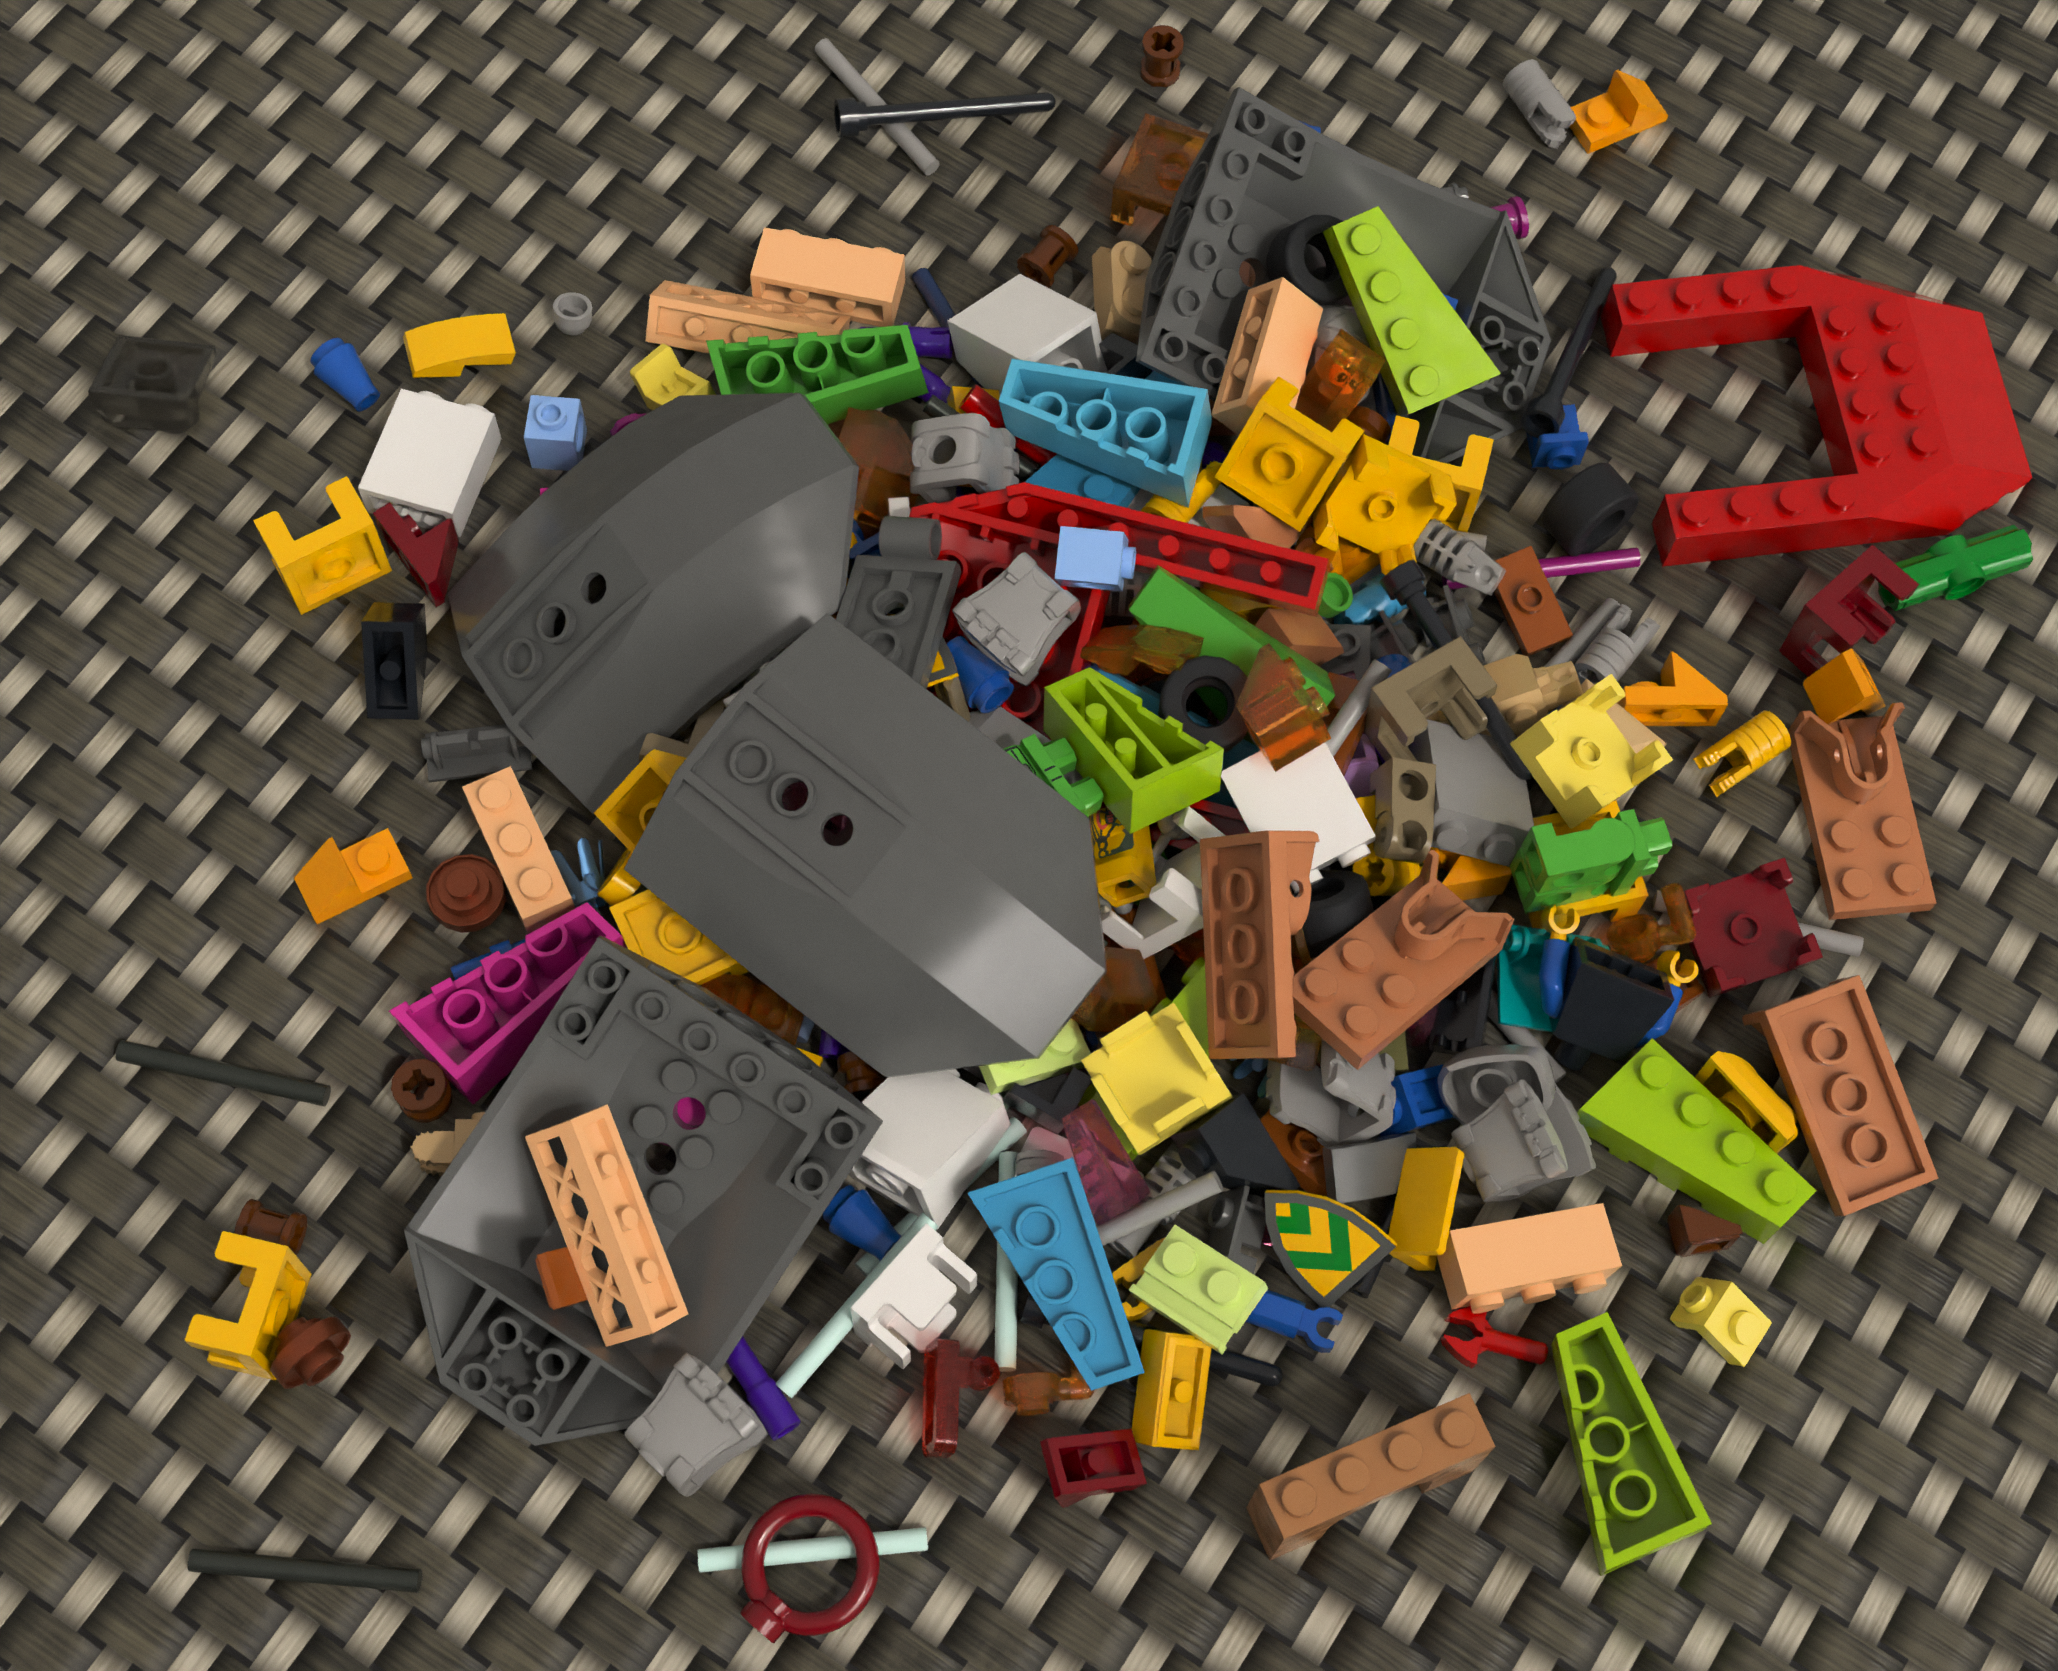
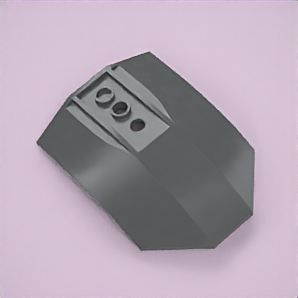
[1136,87,1551,463]
[447,393,859,815]
[624,613,1107,1078]
[404,936,883,1446]

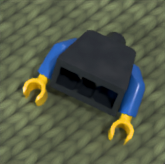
[1539,904,1698,1070]

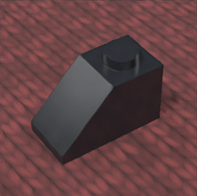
[361,602,427,720]
[1171,1093,1300,1198]

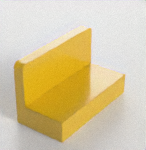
[1388,1147,1464,1271]

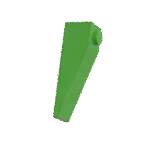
[1128,565,1335,749]

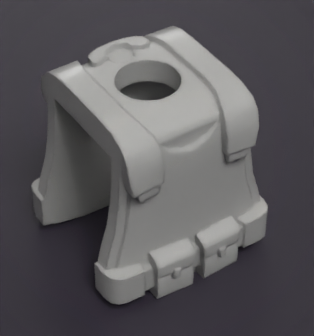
[910,413,1019,503]
[952,552,1081,687]
[1266,1039,1396,1147]
[1451,1080,1596,1202]
[625,1352,768,1497]

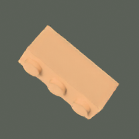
[750,227,905,327]
[1211,277,1323,436]
[462,766,575,934]
[1436,1203,1622,1313]

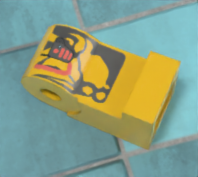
[1090,807,1157,908]

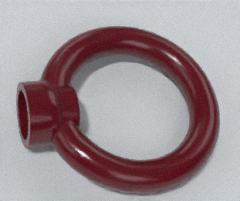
[739,1493,880,1643]

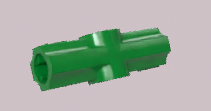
[1878,525,2033,611]

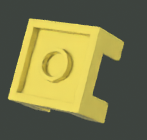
[1510,674,1673,830]

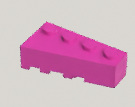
[389,902,628,1105]

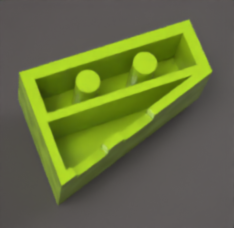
[1043,667,1224,834]

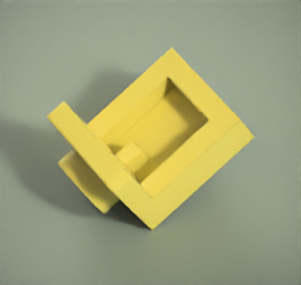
[630,344,716,410]
[1670,1277,1772,1367]

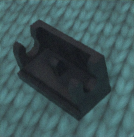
[1428,955,1497,1055]

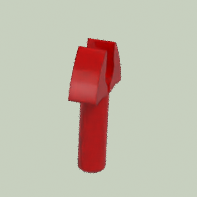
[1440,1306,1548,1369]

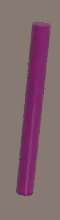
[1442,547,1641,590]

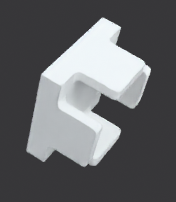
[851,1223,977,1369]

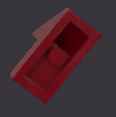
[373,502,459,608]
[1040,1429,1147,1508]

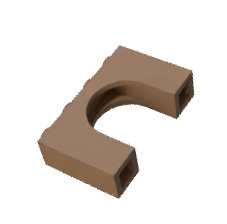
[1246,1393,1496,1560]

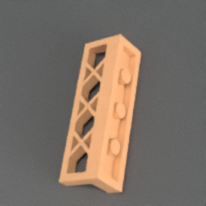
[645,280,851,354]
[525,1104,688,1347]

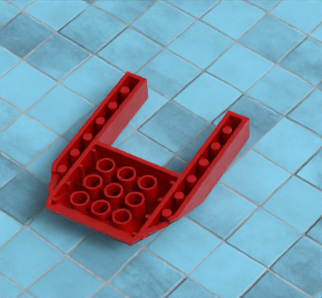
[1600,265,2032,567]
[909,482,1330,850]

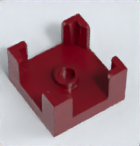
[1779,544,1919,677]
[1673,857,1823,998]

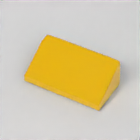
[1132,1329,1211,1451]

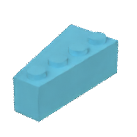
[998,359,1212,508]

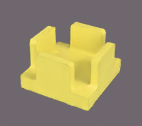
[1081,1003,1233,1155]

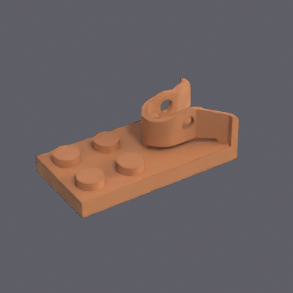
[1788,702,1937,920]
[1200,830,1320,1059]
[1293,850,1514,1070]
[1742,975,1939,1216]

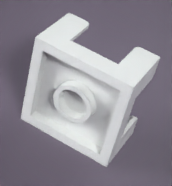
[1100,806,1226,961]

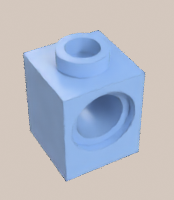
[524,395,587,471]
[1054,526,1136,592]

